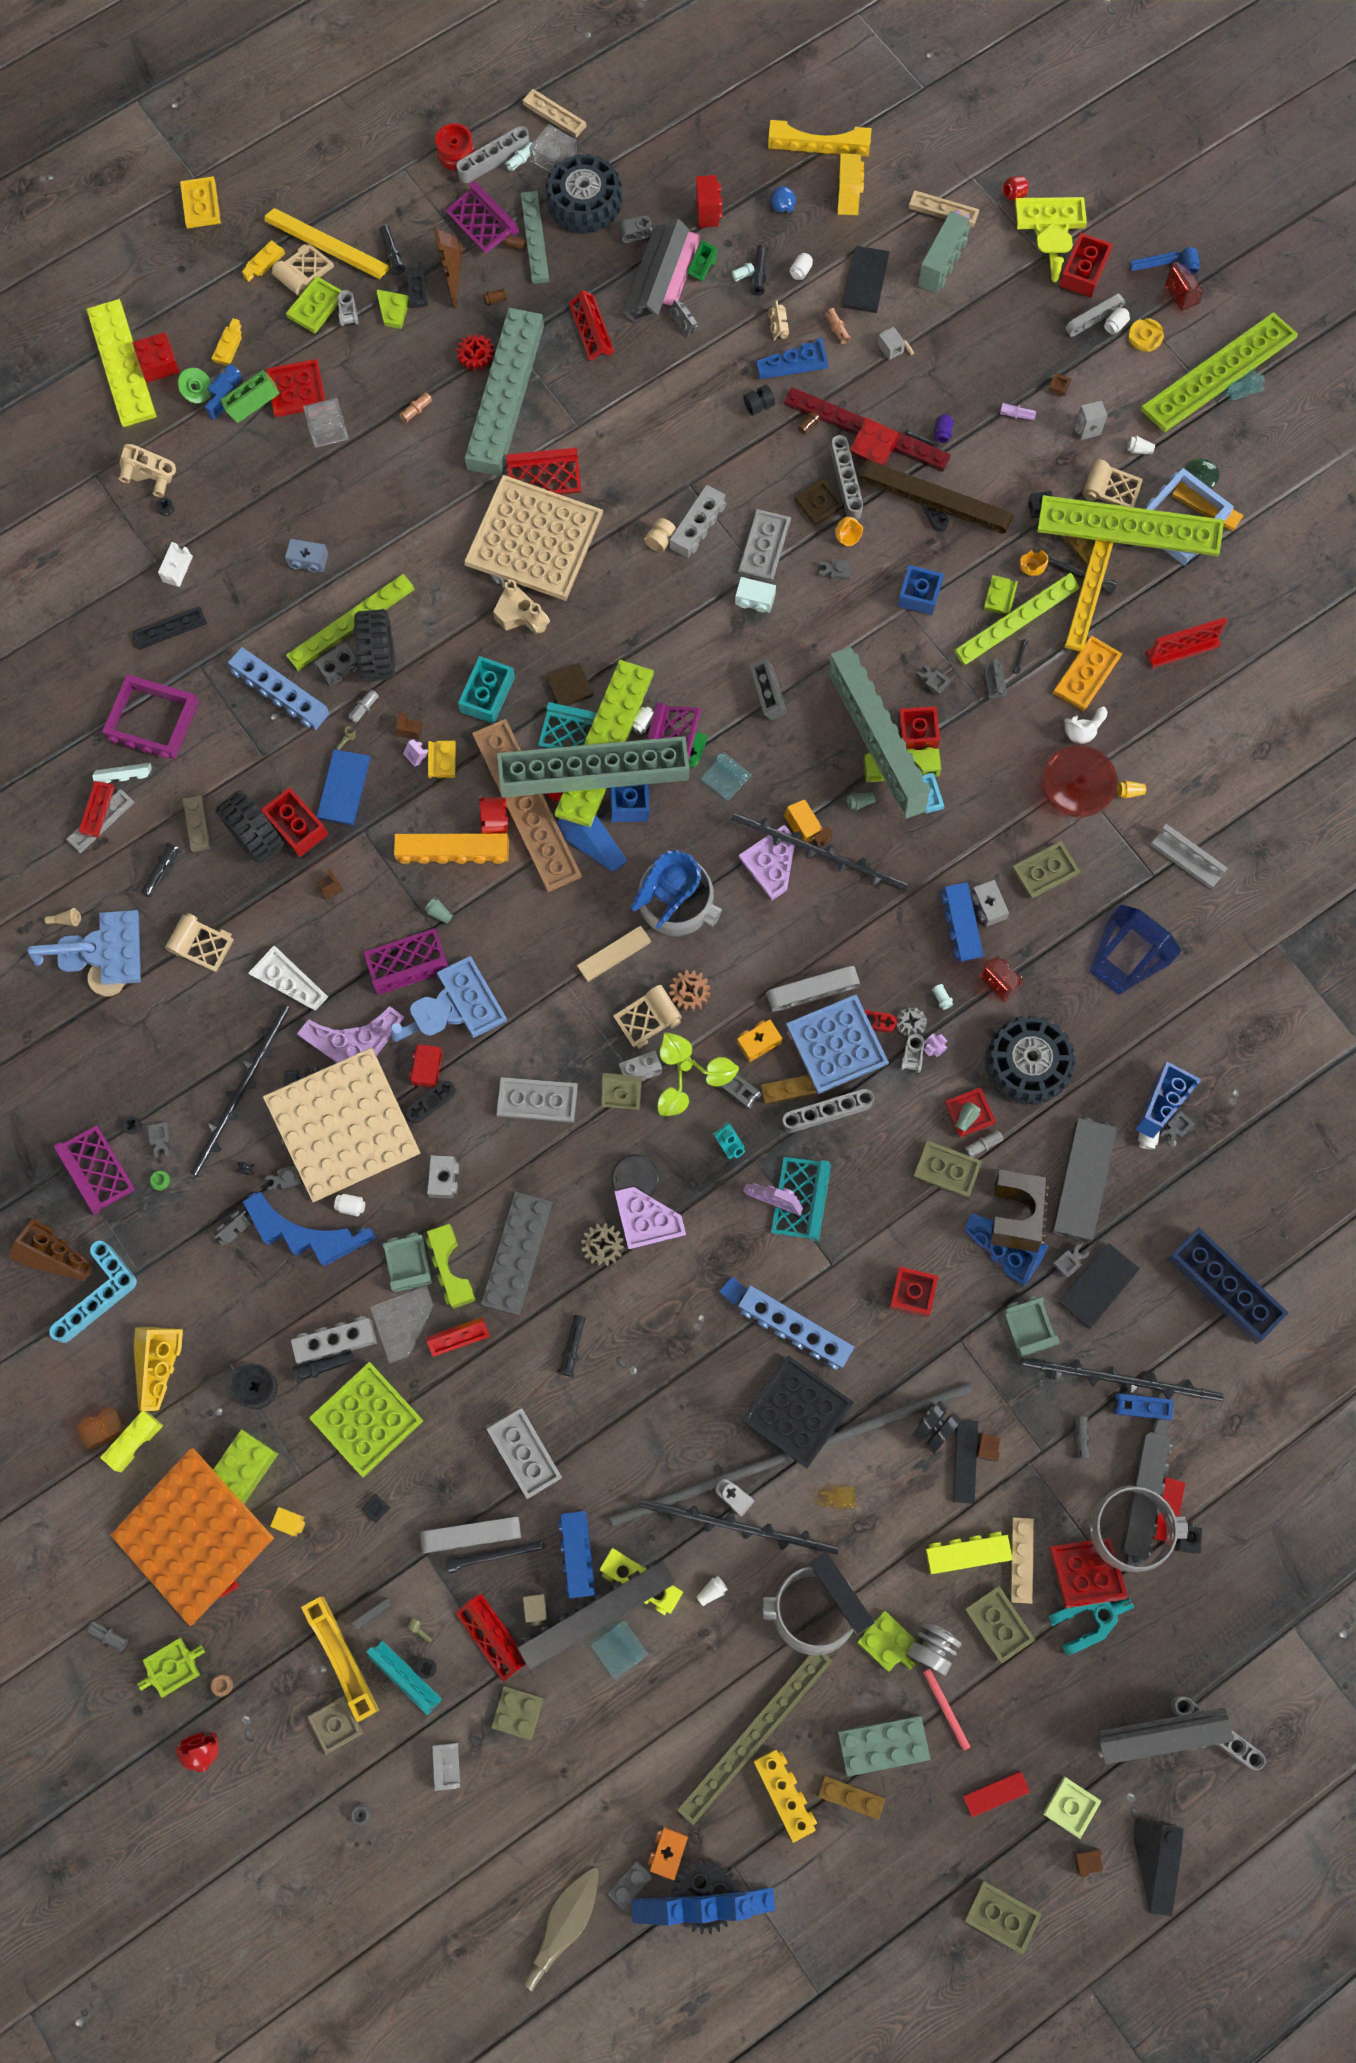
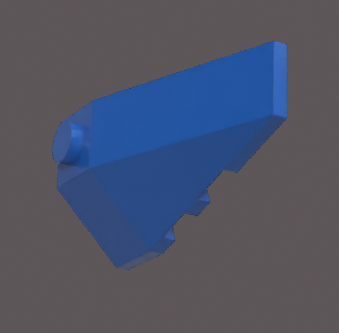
[557,816,628,873]
[964,1213,1048,1286]

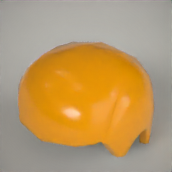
[835,517,863,546]
[1019,550,1048,576]

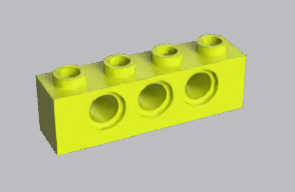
[600,1548,683,1615]

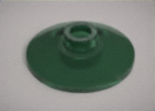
[1185,458,1220,489]

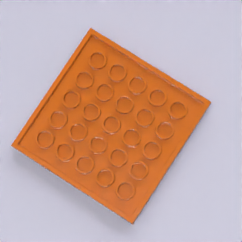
[110,1448,274,1626]

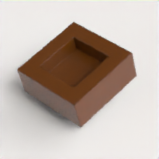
[1048,373,1072,397]
[812,827,833,847]

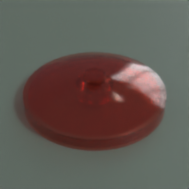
[1042,746,1118,818]

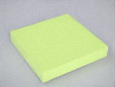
[1042,1776,1101,1839]

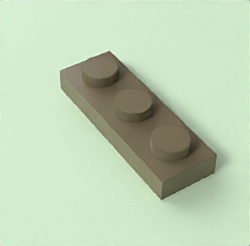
[183,795,211,852]

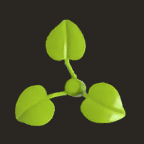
[657,1032,739,1116]

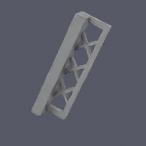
[1151,824,1228,890]

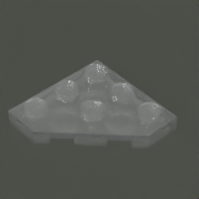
[370,1286,434,1364]

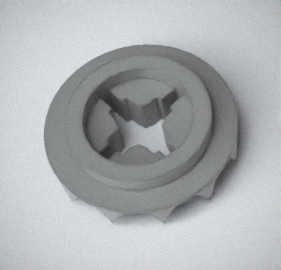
[896,1007,927,1037]

